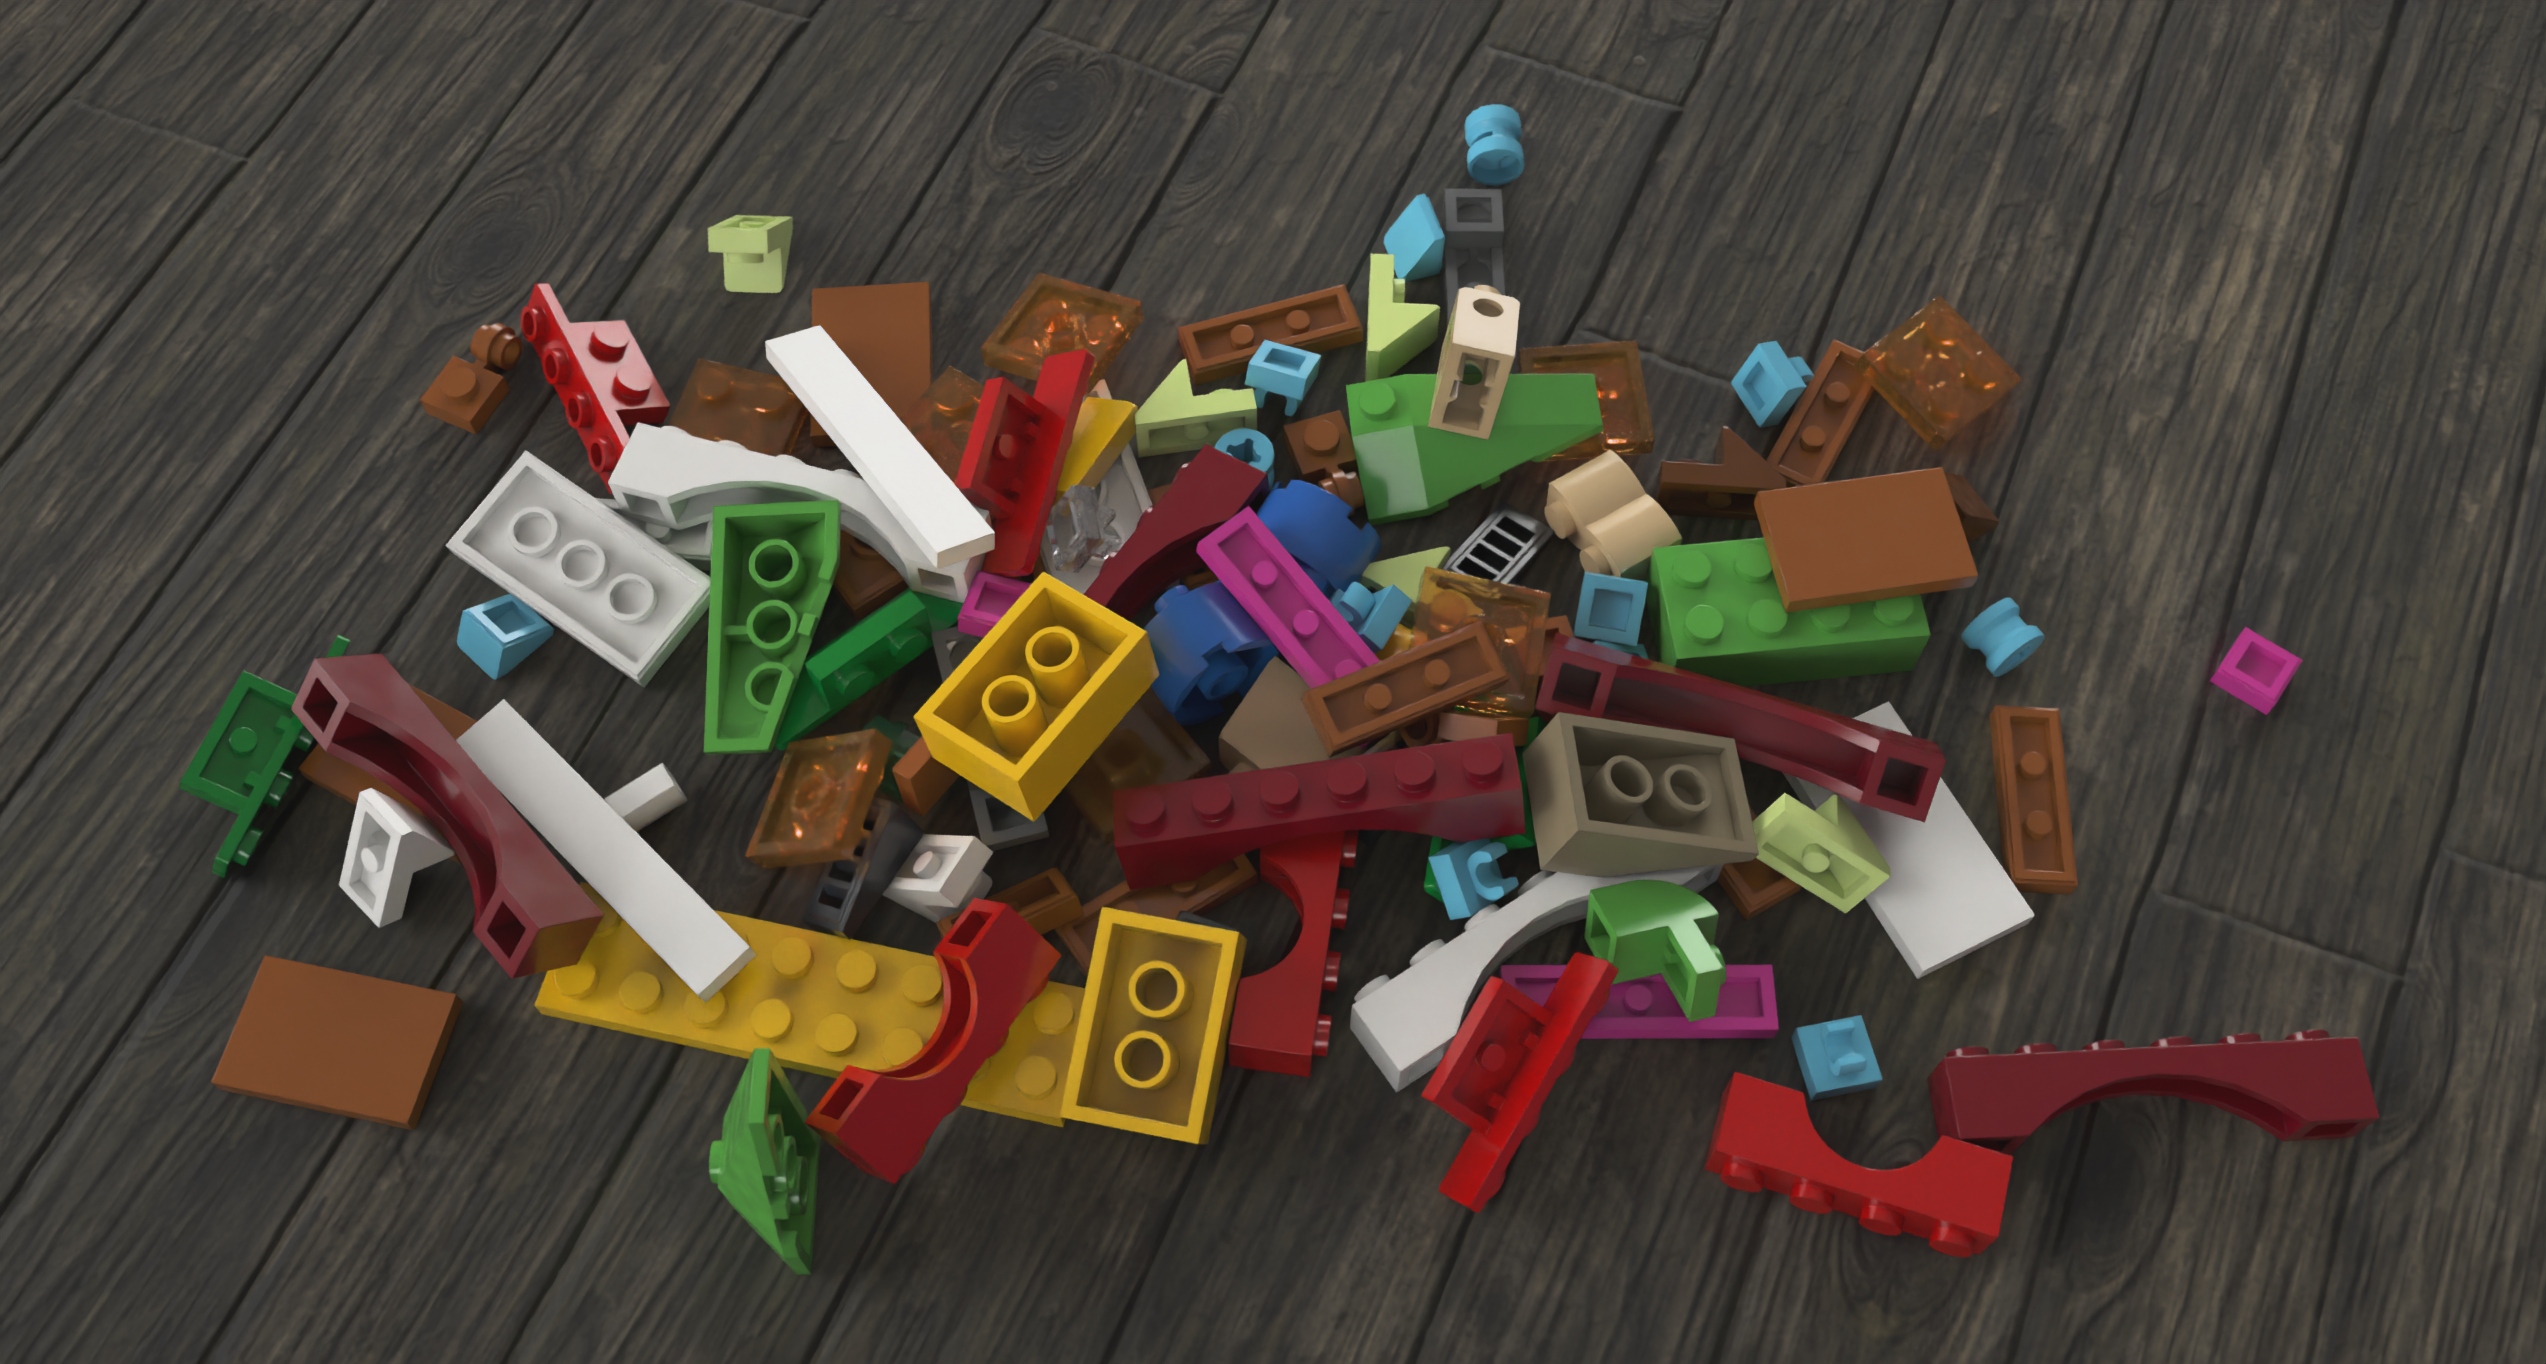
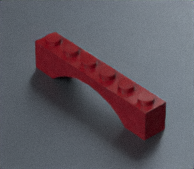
[1083,444,1270,621]
[1535,633,1946,822]
[291,653,604,979]
[1112,733,1526,890]
[1927,1030,2380,1155]

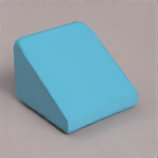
[1384,193,1445,282]
[457,593,554,680]

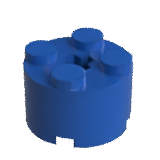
[1256,479,1382,600]
[1143,580,1279,726]

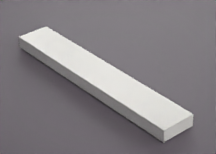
[765,325,995,569]
[456,699,757,1003]

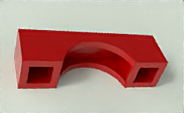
[1229,829,1359,1077]
[804,898,1062,1185]
[1704,1072,2013,1257]

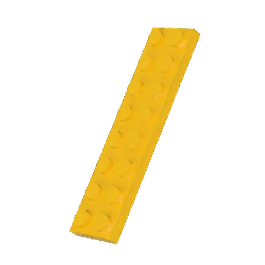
[534,882,1085,1127]

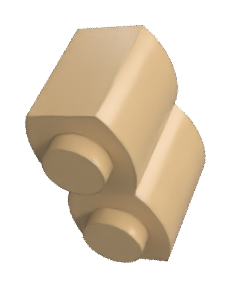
[1544,450,1682,581]

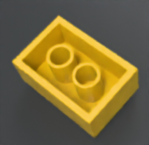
[913,572,1160,822]
[1059,907,1247,1144]

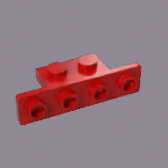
[521,283,670,494]
[954,349,1095,578]
[1421,952,1618,1213]

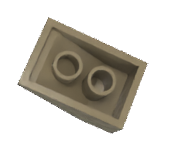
[1523,712,1759,877]

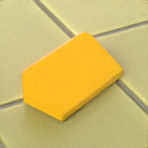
[1053,397,1138,517]

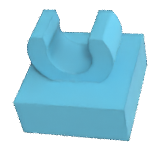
[1245,340,1321,416]
[1731,341,1814,428]
[1573,571,1648,646]
[1329,581,1413,653]
[1428,838,1519,920]
[1791,1015,1883,1101]

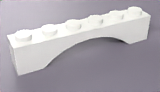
[608,422,993,603]
[1350,864,1724,1092]

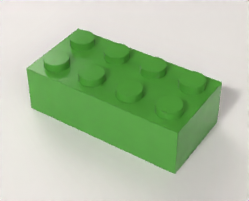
[1644,538,1931,687]

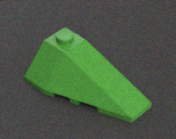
[1346,374,1604,525]
[704,500,841,755]
[709,1048,821,1275]

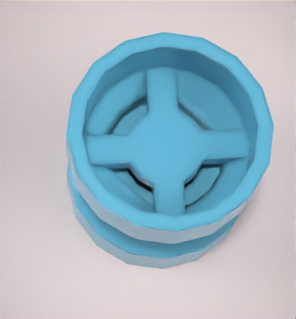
[1465,104,1525,186]

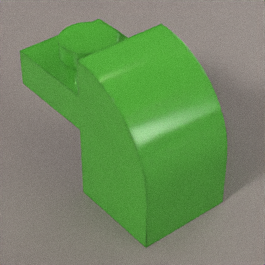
[1584,880,1726,1022]

